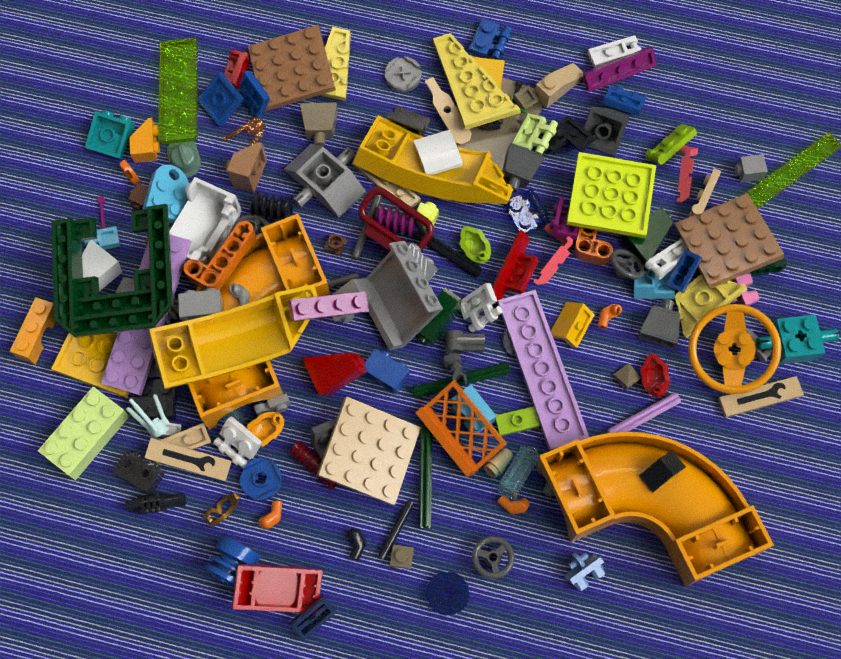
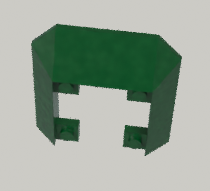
[51,204,173,338]

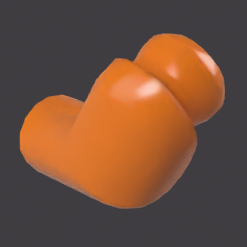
[597,304,622,329]
[497,494,530,514]

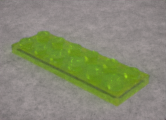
[158,38,198,144]

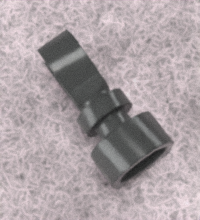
[443,353,467,386]

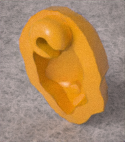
[247,412,284,447]

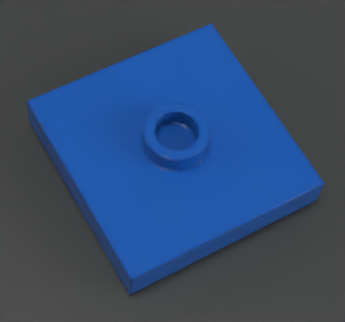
[197,72,244,127]

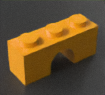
[10,297,56,365]

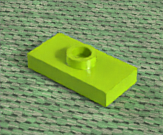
[496,406,540,436]

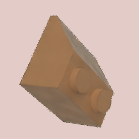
[226,142,267,193]

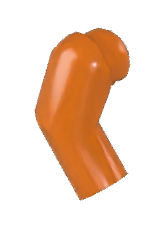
[258,501,282,529]

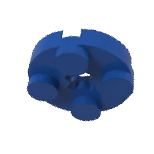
[240,458,282,501]

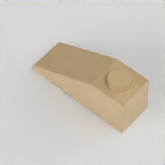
[534,63,584,109]

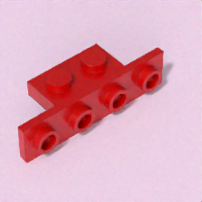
[492,230,539,306]

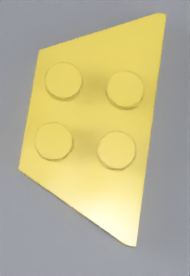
[675,275,748,338]

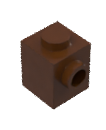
[128,183,148,211]

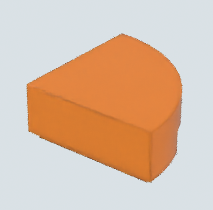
[119,160,140,185]

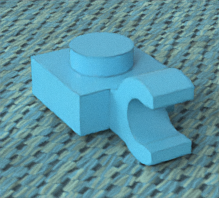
[84,226,121,250]

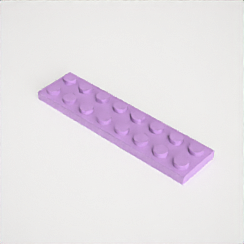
[101,234,192,395]
[497,290,589,451]

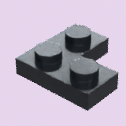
[547,116,595,155]

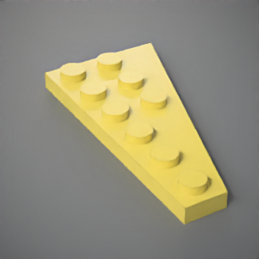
[433,33,520,130]

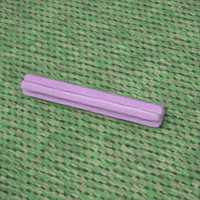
[607,393,681,433]

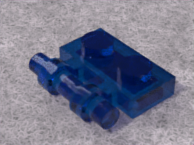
[503,189,550,234]

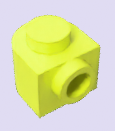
[416,202,439,229]

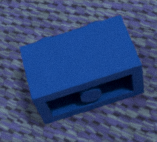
[363,349,410,395]

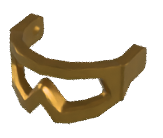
[203,492,240,526]

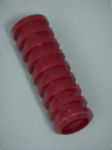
[289,441,338,490]

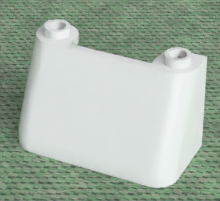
[169,177,241,271]

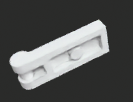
[587,36,642,68]
[645,239,687,280]

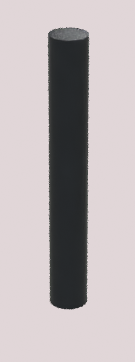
[378,500,414,560]

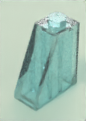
[497,445,540,501]

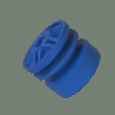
[204,535,261,587]

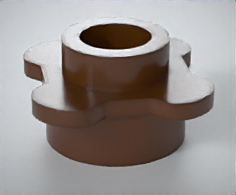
[325,233,347,255]

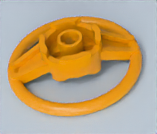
[688,304,781,394]

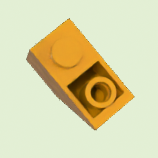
[130,118,160,163]

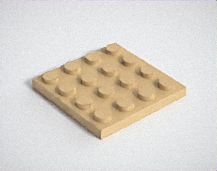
[317,397,421,505]

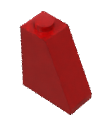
[303,353,367,396]

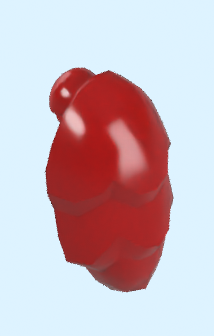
[640,354,670,397]

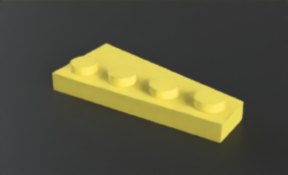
[320,27,351,102]

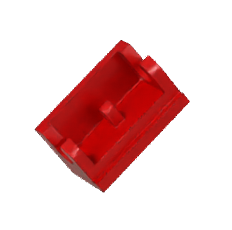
[224,50,250,91]

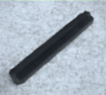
[415,228,482,277]

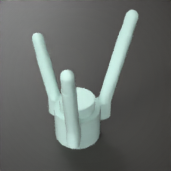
[126,394,169,439]

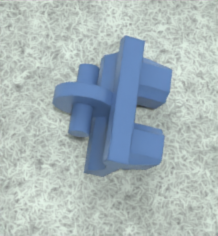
[564,552,605,591]

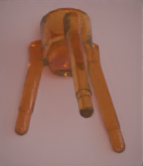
[223,116,266,146]

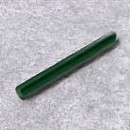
[412,362,510,398]
[419,426,432,529]

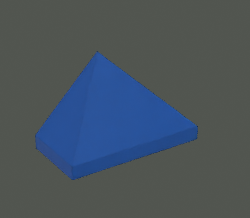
[666,249,703,293]

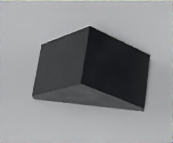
[639,450,686,493]

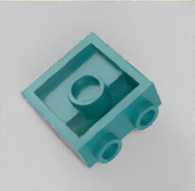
[84,110,135,159]

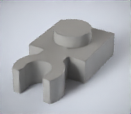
[254,393,291,416]

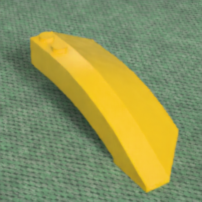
[149,284,318,389]

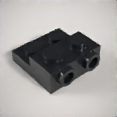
[132,379,177,424]

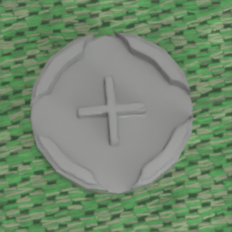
[385,57,422,92]

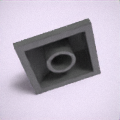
[584,107,630,156]

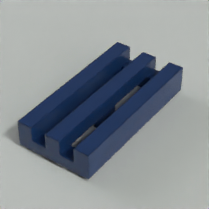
[289,595,337,640]

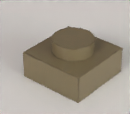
[513,85,540,110]
[390,545,414,570]

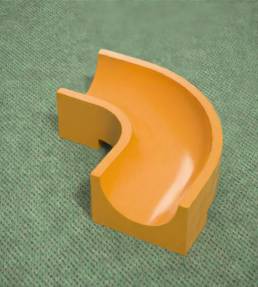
[188,214,330,430]
[536,432,774,587]

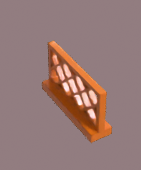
[416,380,507,477]

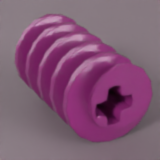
[374,204,417,237]

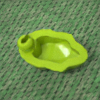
[459,226,491,264]

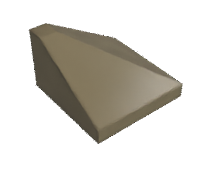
[613,363,642,391]

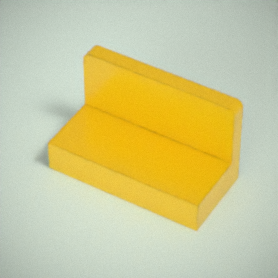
[551,302,595,348]

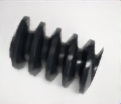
[250,191,293,221]

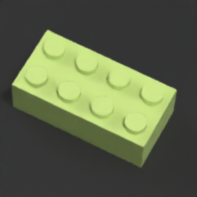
[38,386,130,481]

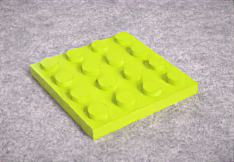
[566,152,656,238]

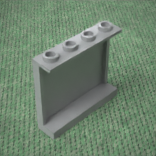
[360,241,443,351]

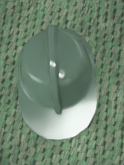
[167,137,201,178]

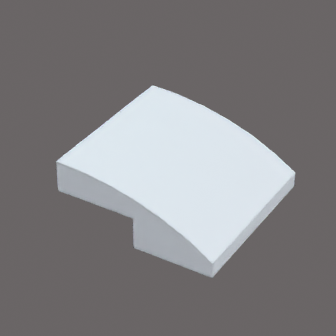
[413,130,463,175]

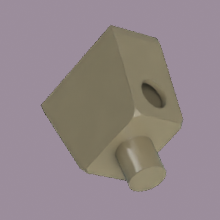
[300,102,338,147]

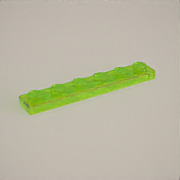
[743,132,841,209]

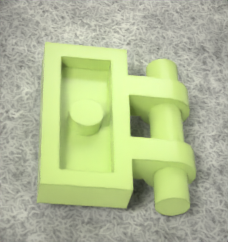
[512,113,558,155]

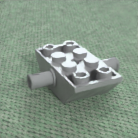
[284,144,366,218]

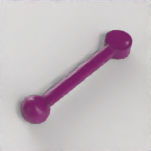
[97,196,107,229]

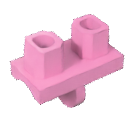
[730,273,759,306]

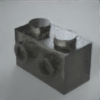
[112,451,165,494]

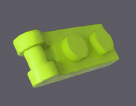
[645,124,697,165]

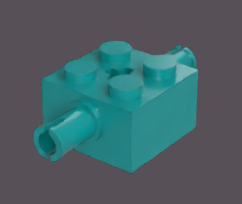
[756,315,839,365]

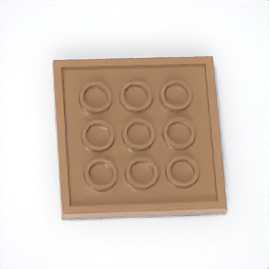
[248,25,336,112]
[675,193,784,289]

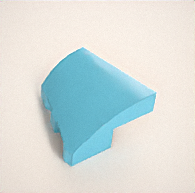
[634,268,675,299]

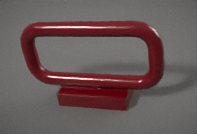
[358,187,434,252]

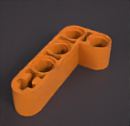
[184,221,256,290]
[574,227,613,265]

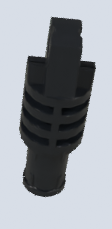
[126,493,186,514]

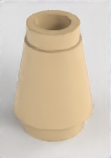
[483,448,513,478]

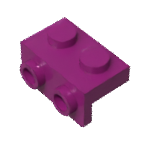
[550,196,579,241]

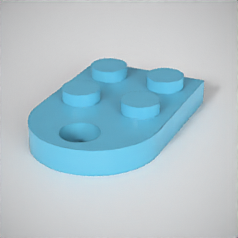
[142,165,189,224]

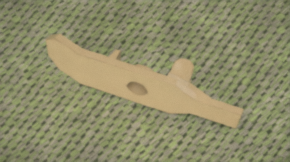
[425,77,472,145]

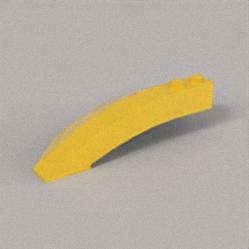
[352,115,513,204]

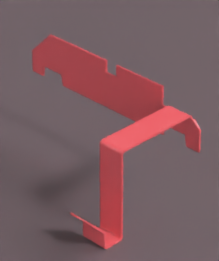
[676,145,698,202]
[533,223,573,285]

